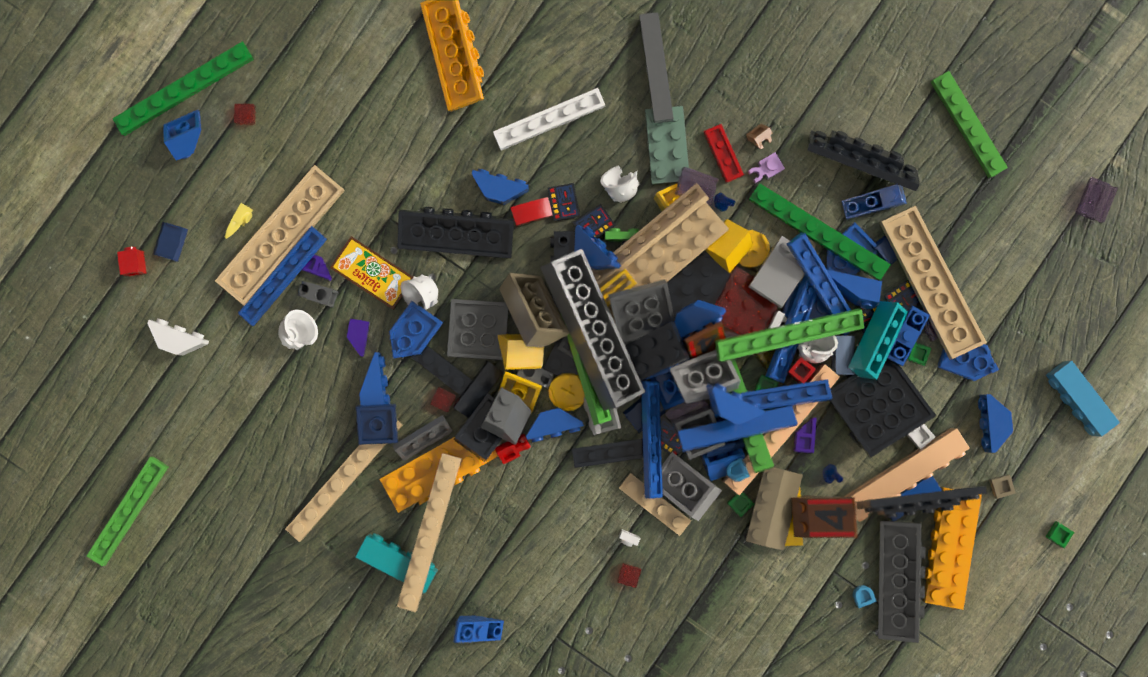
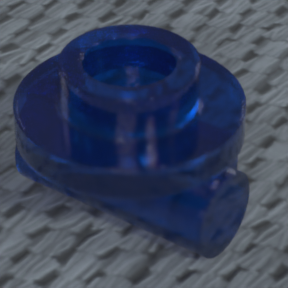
[714,193,735,212]
[823,464,843,484]

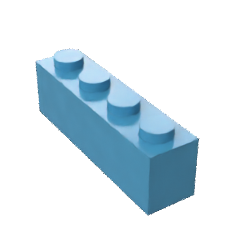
[1046,361,1120,437]

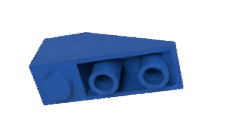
[842,184,907,219]
[359,352,390,405]

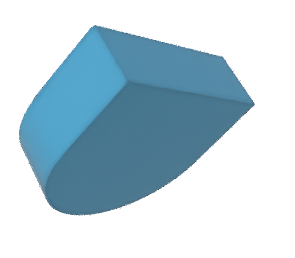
[727,458,750,482]
[853,585,877,608]

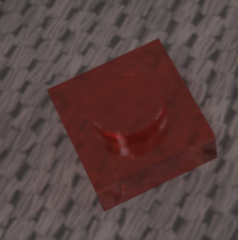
[234,104,256,125]
[431,387,457,413]
[617,563,642,588]

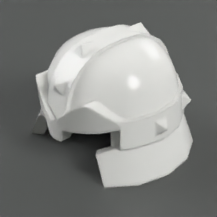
[600,166,640,203]
[401,275,438,310]
[278,310,318,350]
[797,335,838,364]

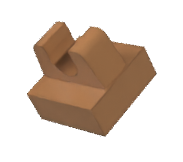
[746,124,773,149]

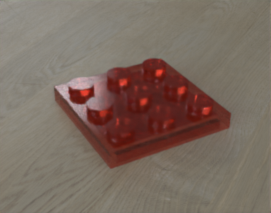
[715,266,778,335]

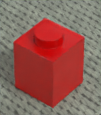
[117,247,147,277]
[788,357,816,384]

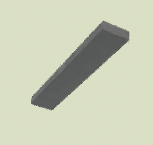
[639,12,674,123]

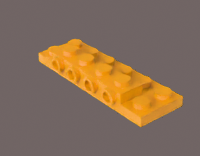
[420,0,484,112]
[380,437,498,513]
[923,487,982,610]

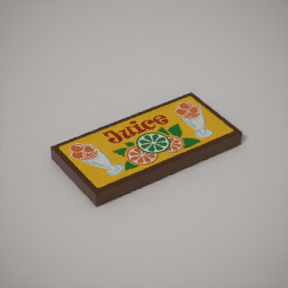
[330,236,413,310]

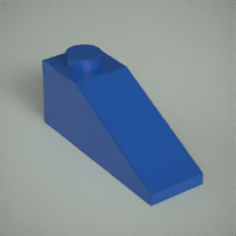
[827,270,882,310]

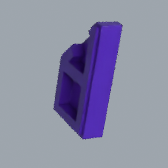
[302,255,332,281]
[347,319,370,357]
[793,417,816,453]

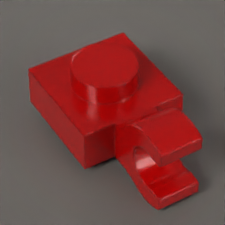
[495,434,531,464]

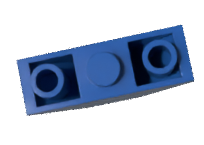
[472,169,529,205]
[574,225,622,270]
[675,300,726,340]
[887,306,930,366]
[706,383,765,425]
[978,394,1013,453]
[526,408,584,442]
[453,615,504,643]

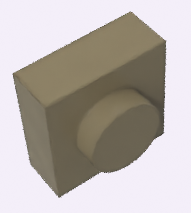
[989,474,1016,499]

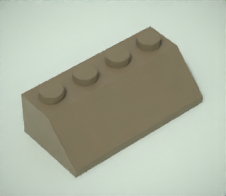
[499,273,569,347]
[746,467,803,550]

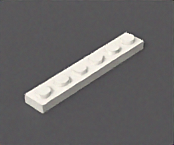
[493,88,605,150]

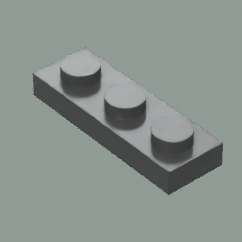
[393,415,453,461]

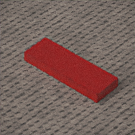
[703,124,744,184]

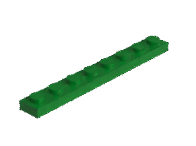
[112,41,254,136]
[749,183,891,281]

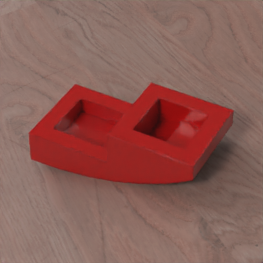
[511,197,553,227]

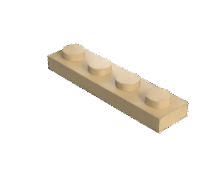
[619,473,691,536]

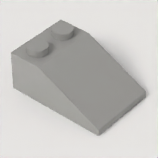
[749,236,804,308]
[670,350,740,404]
[662,452,722,521]

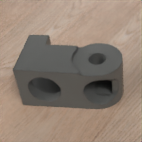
[297,281,338,307]
[516,368,555,389]

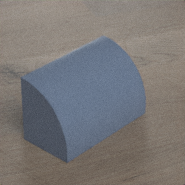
[832,336,855,375]

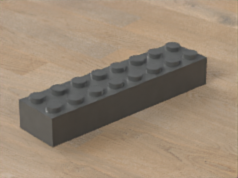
[540,249,645,411]

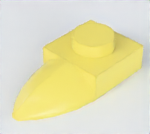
[225,203,253,239]

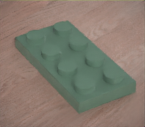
[645,106,690,185]

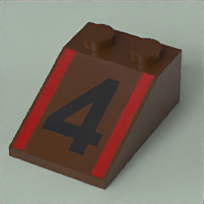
[682,322,726,360]
[791,495,857,538]

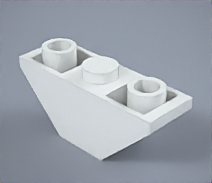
[148,318,209,356]

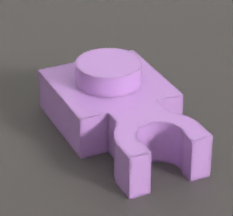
[748,153,785,184]

